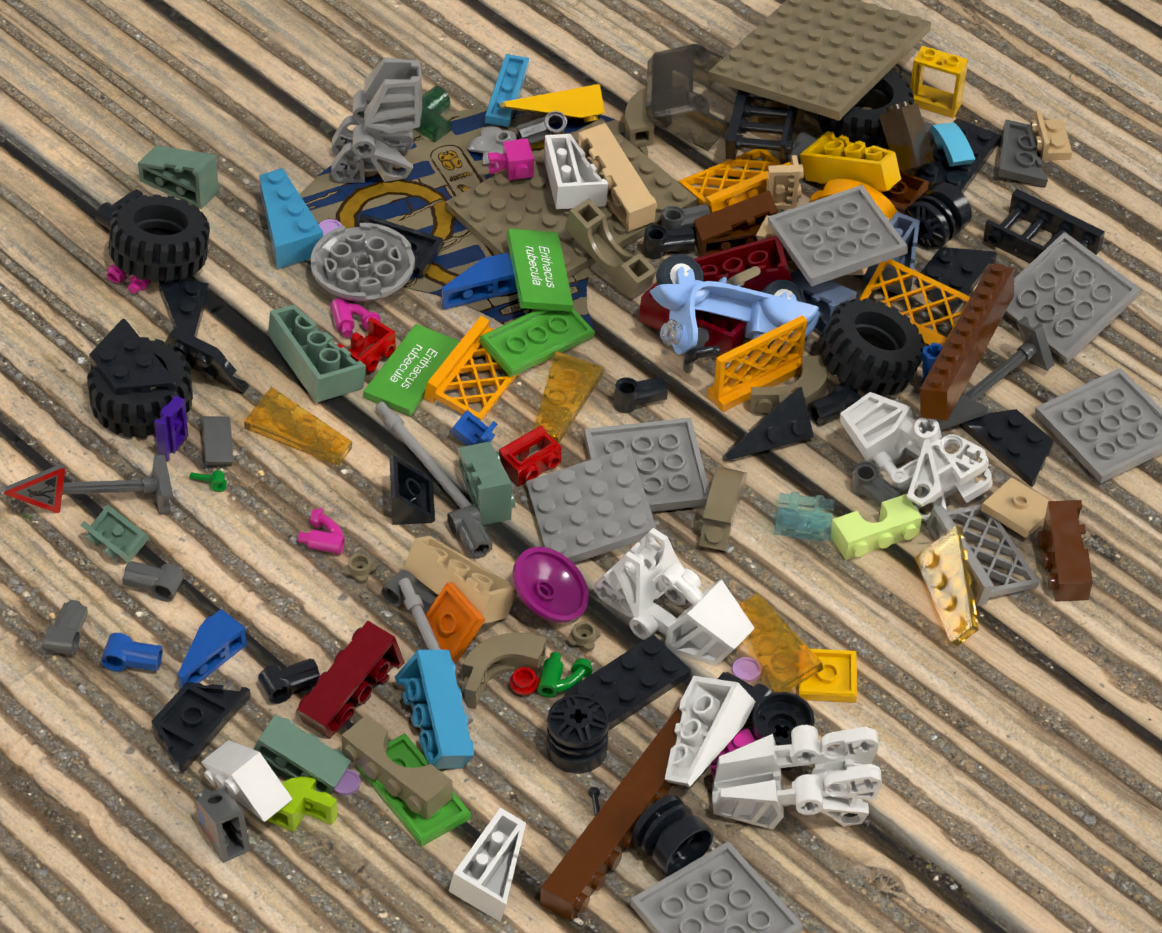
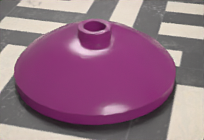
[513,547,589,623]

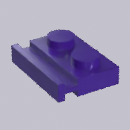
[154,396,188,462]

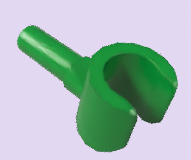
[189,470,227,492]

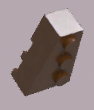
[693,190,778,257]
[1038,500,1093,602]

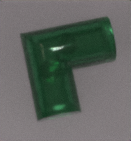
[413,86,452,142]

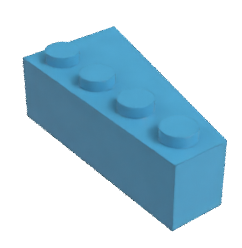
[259,168,324,269]
[394,650,474,769]

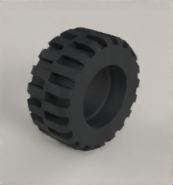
[818,70,914,150]
[108,194,210,283]
[818,298,925,397]
[87,337,193,438]

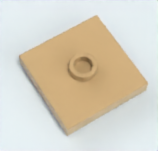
[981,477,1050,538]

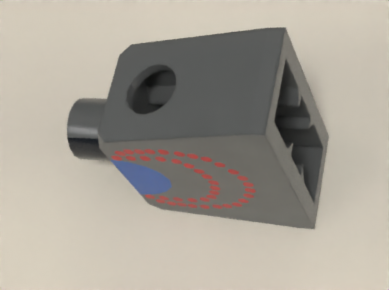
[196,788,251,863]

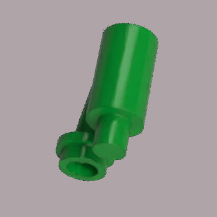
[538,652,593,698]

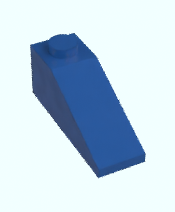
[442,253,517,309]
[178,609,247,690]

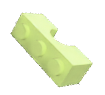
[830,494,922,560]

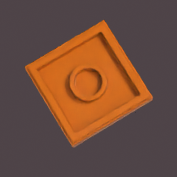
[425,582,486,664]

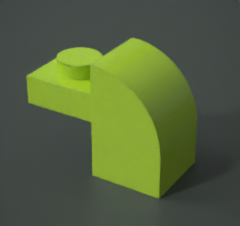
[267,777,338,832]

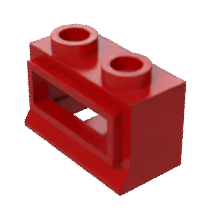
[337,317,396,372]
[499,425,562,487]

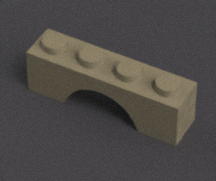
[564,198,657,300]
[342,715,453,820]

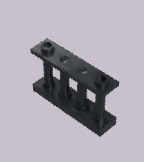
[725,89,798,164]
[983,189,1105,264]

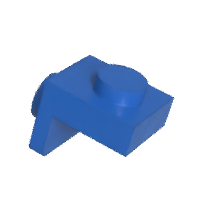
[449,410,498,446]

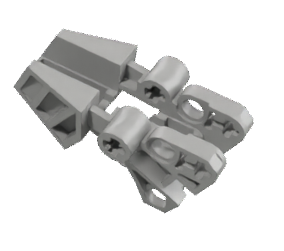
[331,57,422,183]

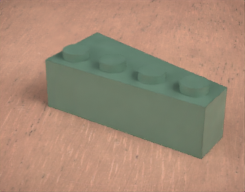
[268,305,366,403]

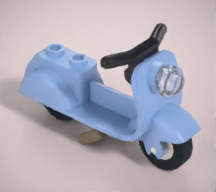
[650,254,820,373]

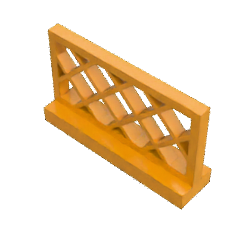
[678,149,791,213]
[860,259,971,347]
[707,315,807,412]
[424,316,518,421]

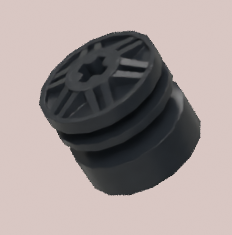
[904,182,972,250]
[750,692,815,771]
[546,694,609,774]
[632,795,714,876]

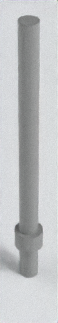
[376,402,472,509]
[399,578,473,725]

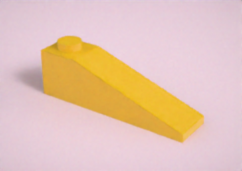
[500,84,605,122]

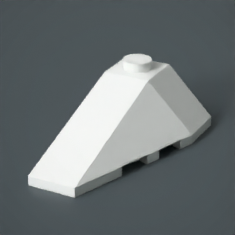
[665,676,756,786]

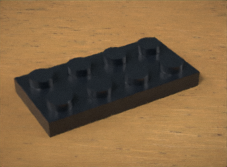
[914,118,1001,194]
[565,635,691,730]

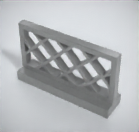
[926,505,1039,606]

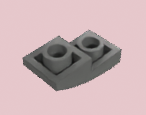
[202,416,233,466]

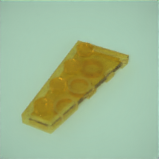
[534,351,604,444]
[244,387,352,466]
[915,525,979,646]
[739,593,823,693]

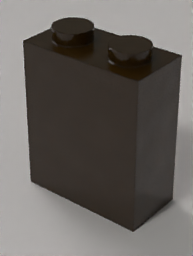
[879,101,935,172]

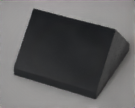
[389,455,435,525]

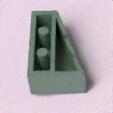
[138,145,219,209]
[458,442,515,525]
[253,714,351,795]

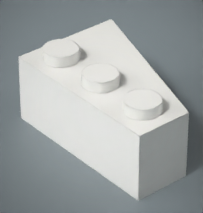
[543,134,608,209]
[201,740,292,822]
[449,808,526,922]

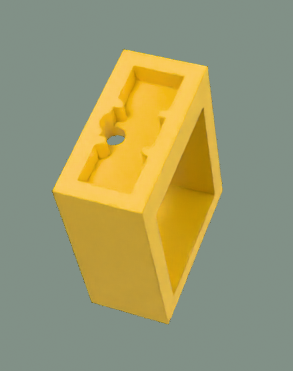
[910,46,968,118]

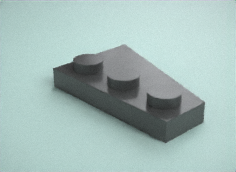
[997,119,1048,187]

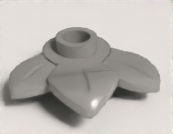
[468,127,517,166]

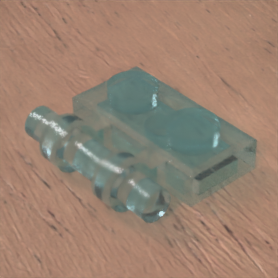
[774,492,835,542]

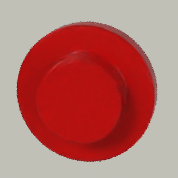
[510,667,539,695]

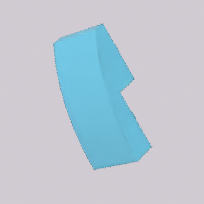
[931,122,975,167]

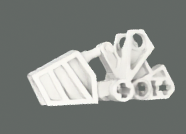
[840,392,993,523]
[593,528,755,666]
[712,725,882,830]

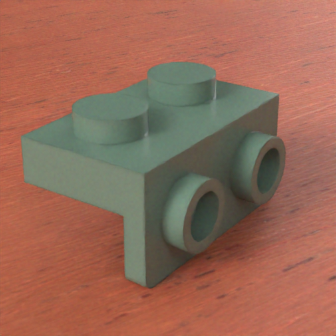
[80,505,150,563]

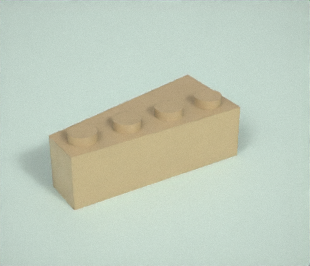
[579,123,657,232]
[403,536,517,624]

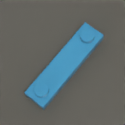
[485,54,529,127]

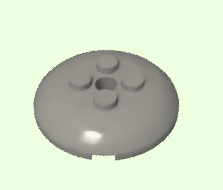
[311,223,415,302]

